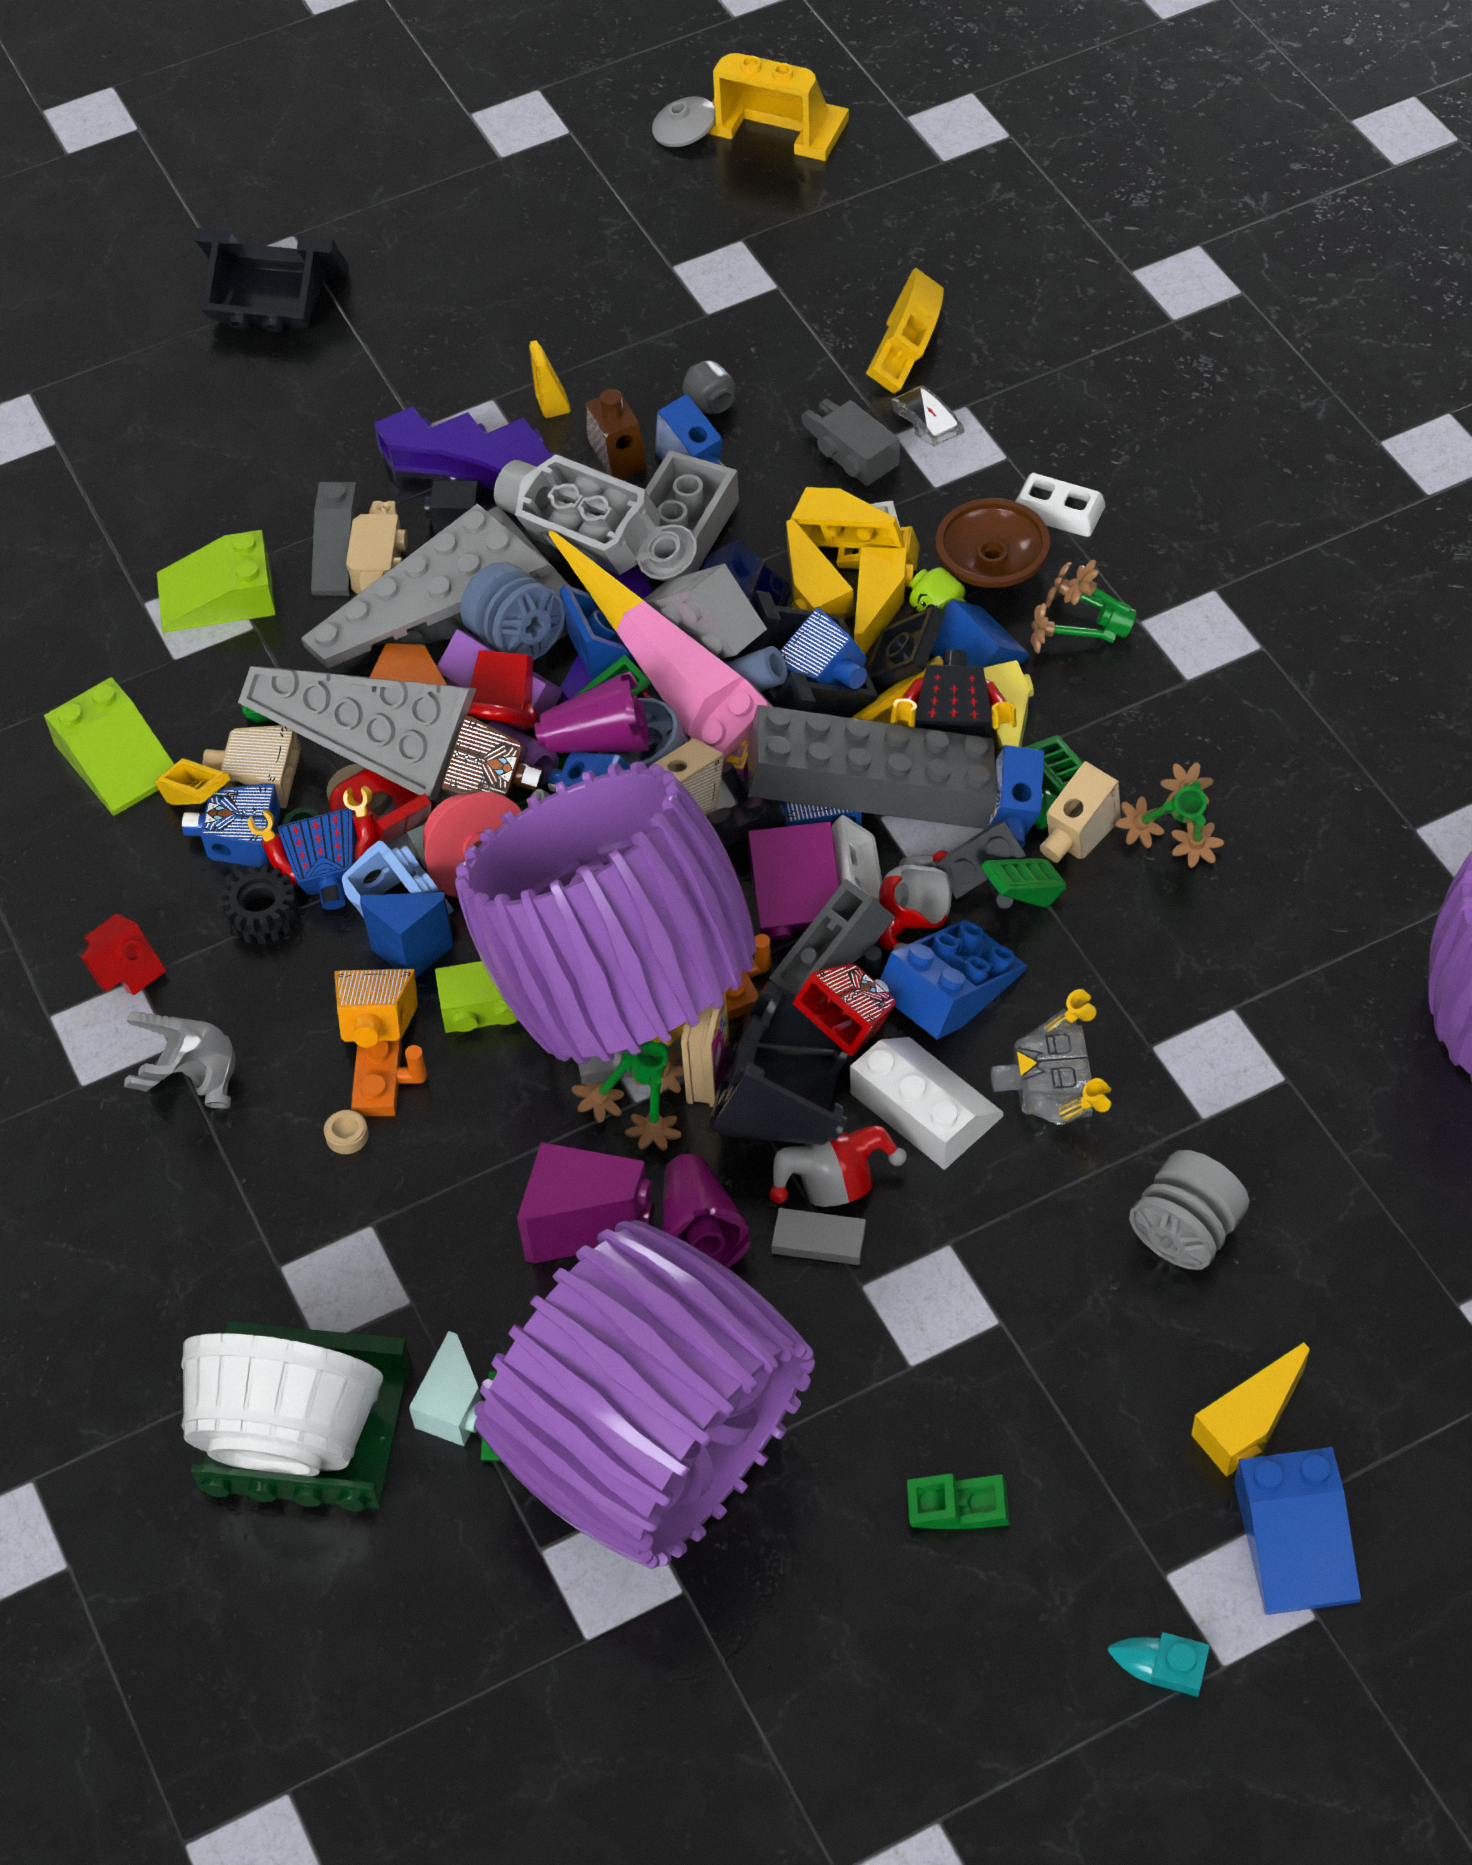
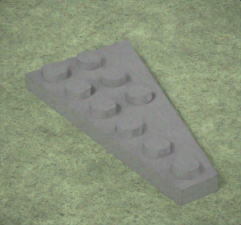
[301,504,552,668]
[238,666,477,800]

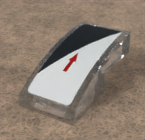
[892,385,965,446]

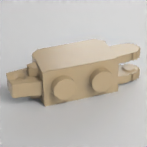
[346,501,408,595]

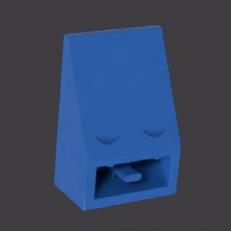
[880,919,1027,1040]

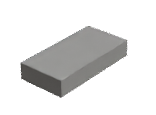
[772,1208,866,1265]

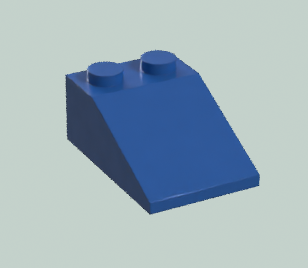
[1234,1447,1361,1615]

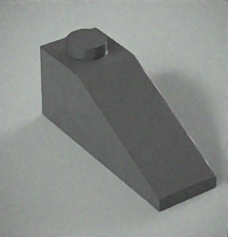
[311,482,362,596]
[769,879,895,995]

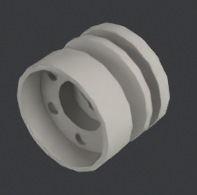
[1129,1150,1250,1270]

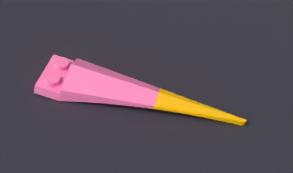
[548,530,773,763]

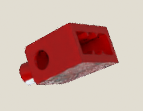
[792,964,896,1057]

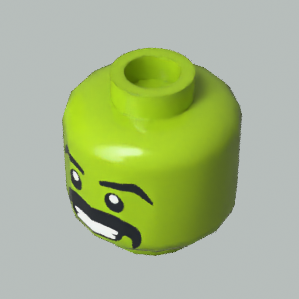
[909,567,966,612]

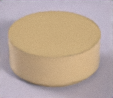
[324,1110,369,1154]

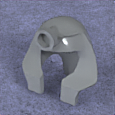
[124,1011,236,1109]

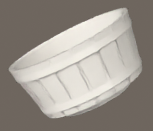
[181,1333,383,1476]

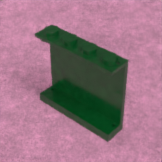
[191,1321,411,1511]

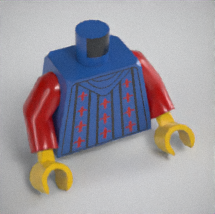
[248,786,378,910]

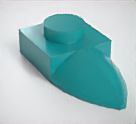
[1108,1632,1210,1697]

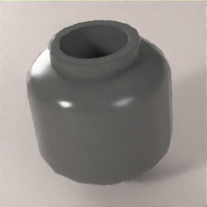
[682,360,736,415]

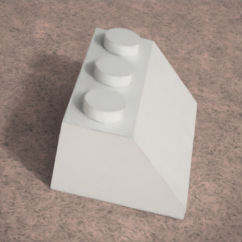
[850,1037,1003,1170]

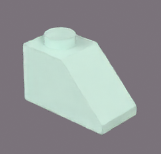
[409,1331,482,1446]

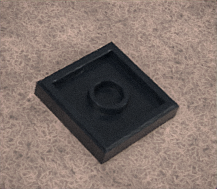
[866,605,945,692]

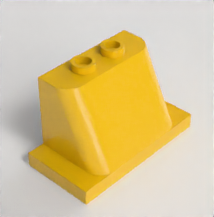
[707,53,849,161]

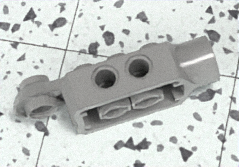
[494,454,697,581]

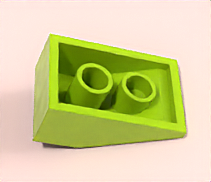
[157,530,276,633]
[44,677,175,816]

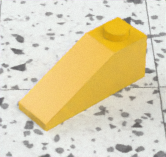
[790,487,905,549]
[786,518,854,619]
[854,547,914,655]
[1191,1342,1310,1477]

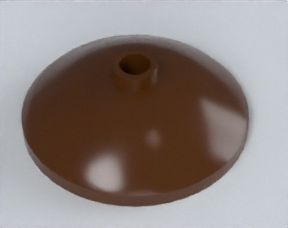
[936,498,1050,588]

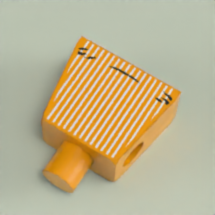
[334,969,418,1048]

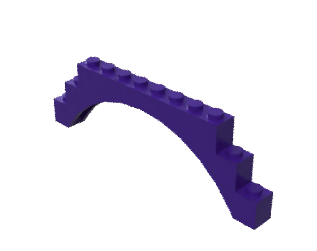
[374,406,653,703]

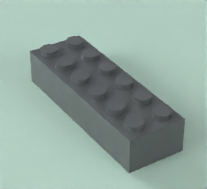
[748,705,998,829]

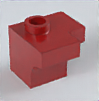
[80,914,166,995]

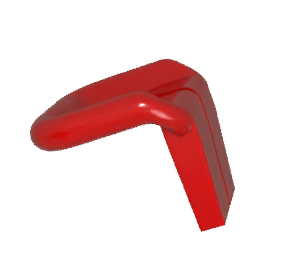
[467,650,537,729]
[329,768,436,844]

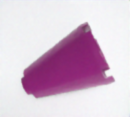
[535,671,650,753]
[662,1154,750,1268]

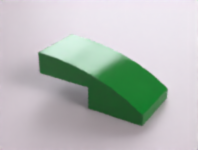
[907,1473,1010,1529]

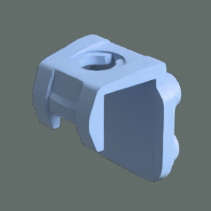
[342,841,454,919]

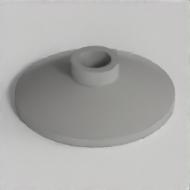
[652,96,716,147]

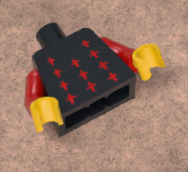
[890,649,1017,738]

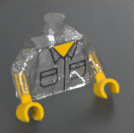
[991,989,1111,1125]

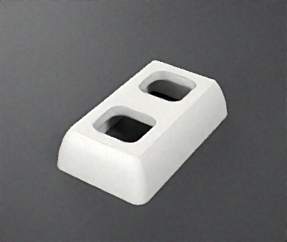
[1015,473,1105,537]
[831,815,882,903]

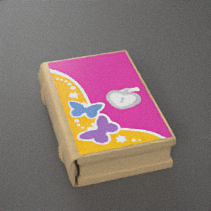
[681,992,730,1107]

